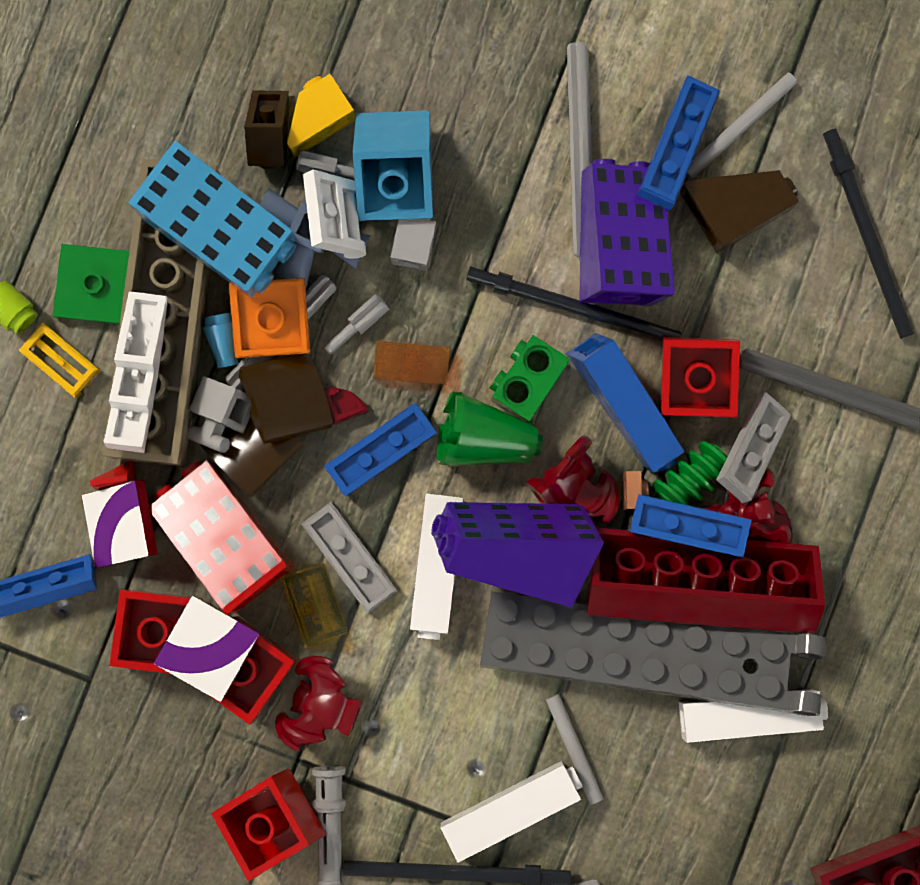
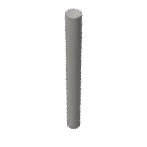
[686,72,798,180]

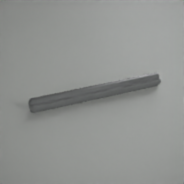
[739,348,920,431]

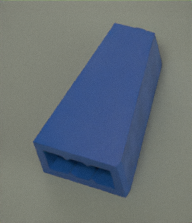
[565,333,685,473]

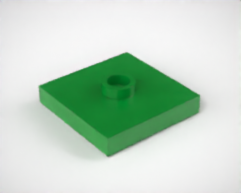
[52,244,130,325]

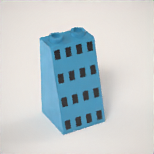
[128,141,296,298]

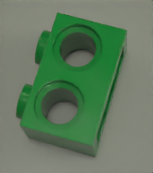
[489,335,570,423]

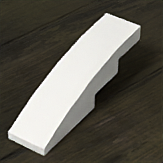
[104,291,168,453]

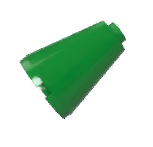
[436,391,543,466]

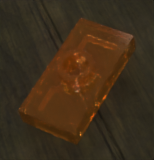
[373,341,450,385]

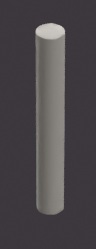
[545,694,604,805]

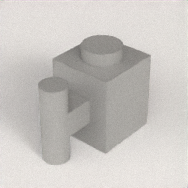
[187,376,252,453]

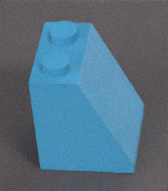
[353,110,433,221]

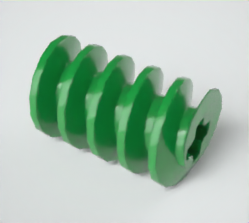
[653,441,728,505]

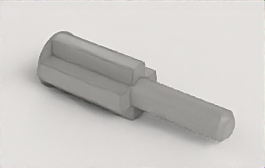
[296,150,355,179]
[324,294,390,354]

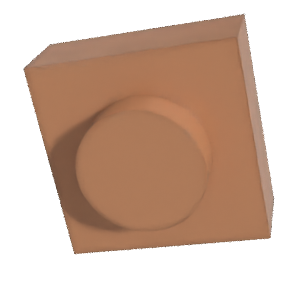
[623,471,648,510]

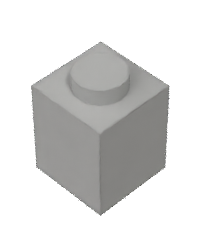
[390,218,437,272]

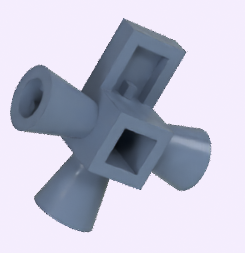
[260,170,371,287]

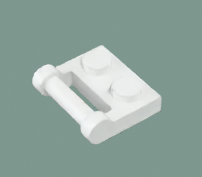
[303,169,366,259]

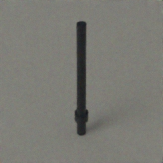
[823,128,914,339]
[466,266,681,341]
[343,860,571,885]

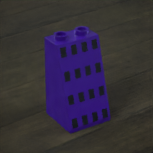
[579,159,674,306]
[431,502,604,607]

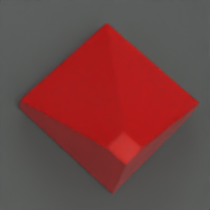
[90,461,137,490]

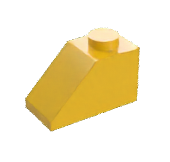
[287,74,356,158]

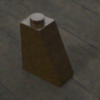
[680,170,799,253]

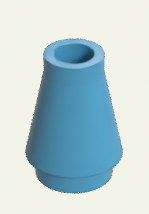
[202,313,239,368]

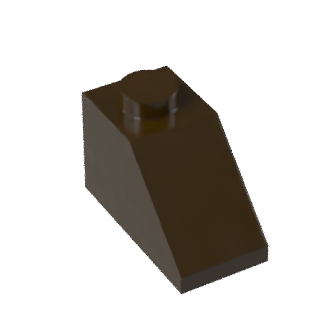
[244,90,289,169]

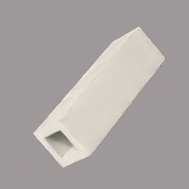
[410,494,463,640]
[678,689,828,743]
[441,761,583,863]

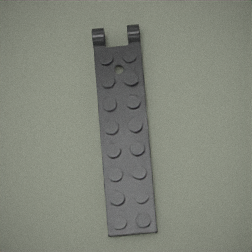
[480,591,827,716]

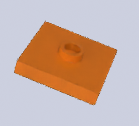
[229,278,311,358]

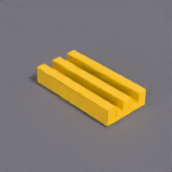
[18,322,101,399]

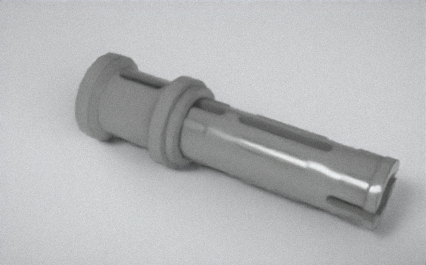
[312,766,346,885]

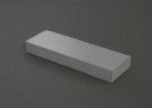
[717,392,791,503]
[301,502,398,613]

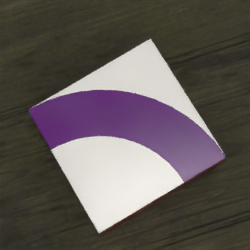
[82,480,158,568]
[154,596,261,702]

